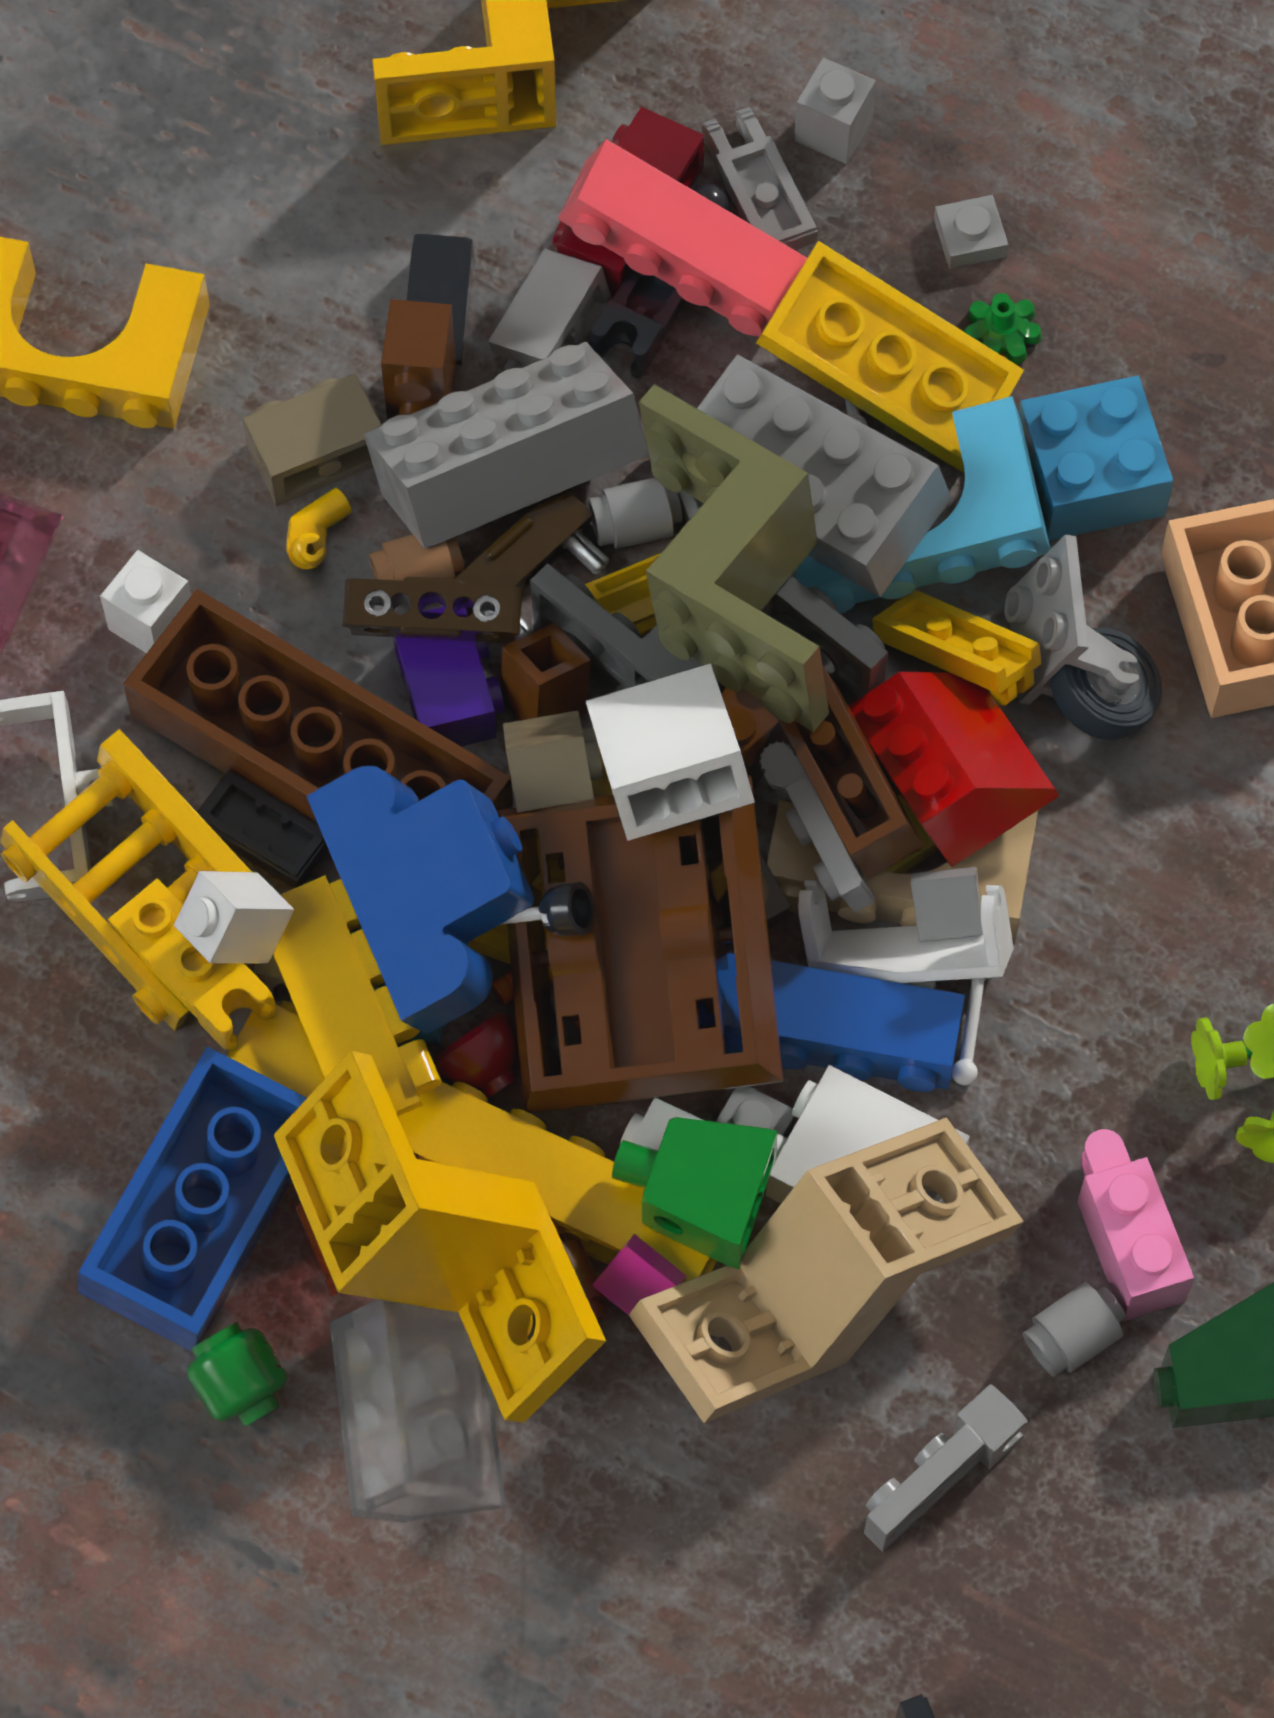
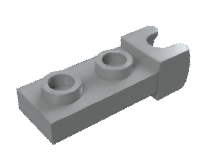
[864,1384,1028,1553]

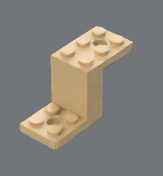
[629,1117,1024,1424]

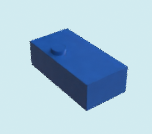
[78,1046,307,1352]

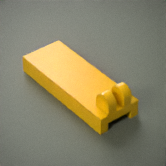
[872,589,1042,705]

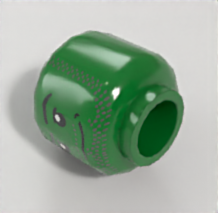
[187,1322,287,1427]

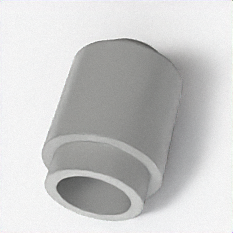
[588,478,682,549]
[1023,1282,1126,1377]

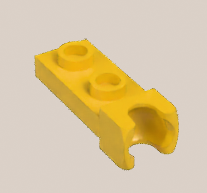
[108,878,276,1051]

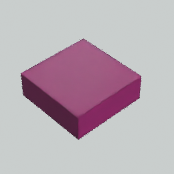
[592,1234,686,1315]

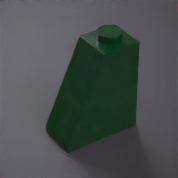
[1154,1282,1274,1428]

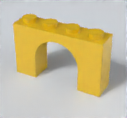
[0,237,210,429]

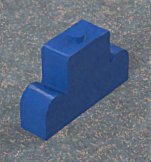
[306,766,534,1035]

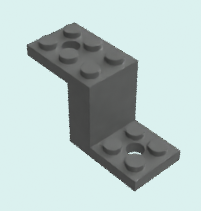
[530,563,888,706]

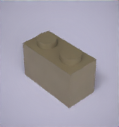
[243,373,382,506]
[503,711,604,813]

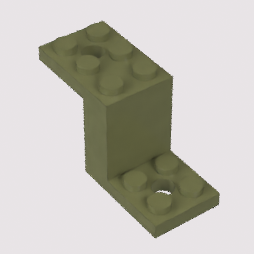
[639,384,829,732]

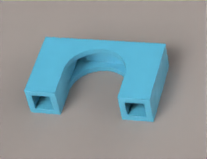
[795,396,1050,614]

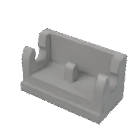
[488,248,612,371]

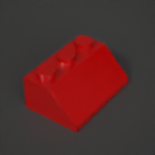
[849,672,1060,867]

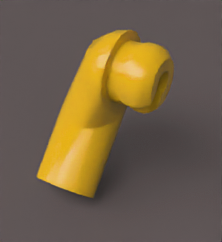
[286,487,352,569]

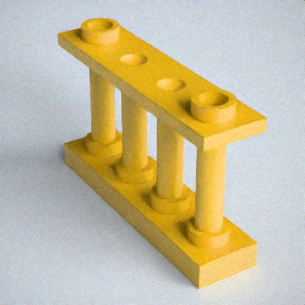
[1,729,252,1031]

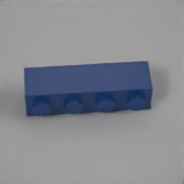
[698,953,965,1092]

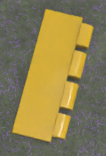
[273,875,442,1116]

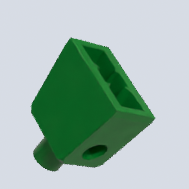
[612,1117,778,1269]

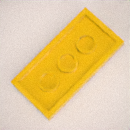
[756,241,1024,473]

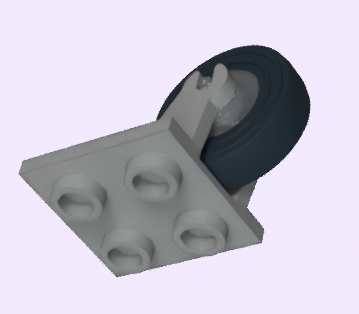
[1004,535,1162,740]

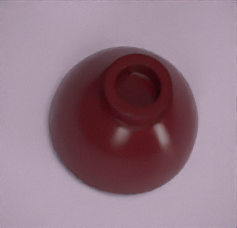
[433,1012,518,1099]

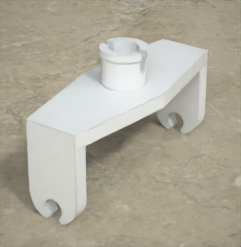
[0,691,113,901]
[798,880,1014,989]

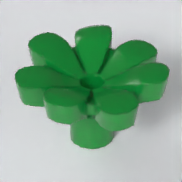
[964,293,1042,365]

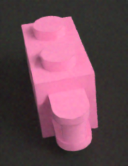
[1077,1129,1194,1322]

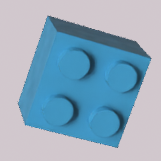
[1018,375,1173,541]

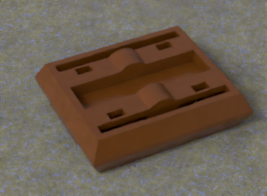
[496,775,784,1113]

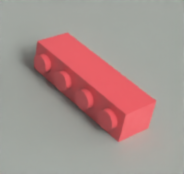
[558,139,807,337]

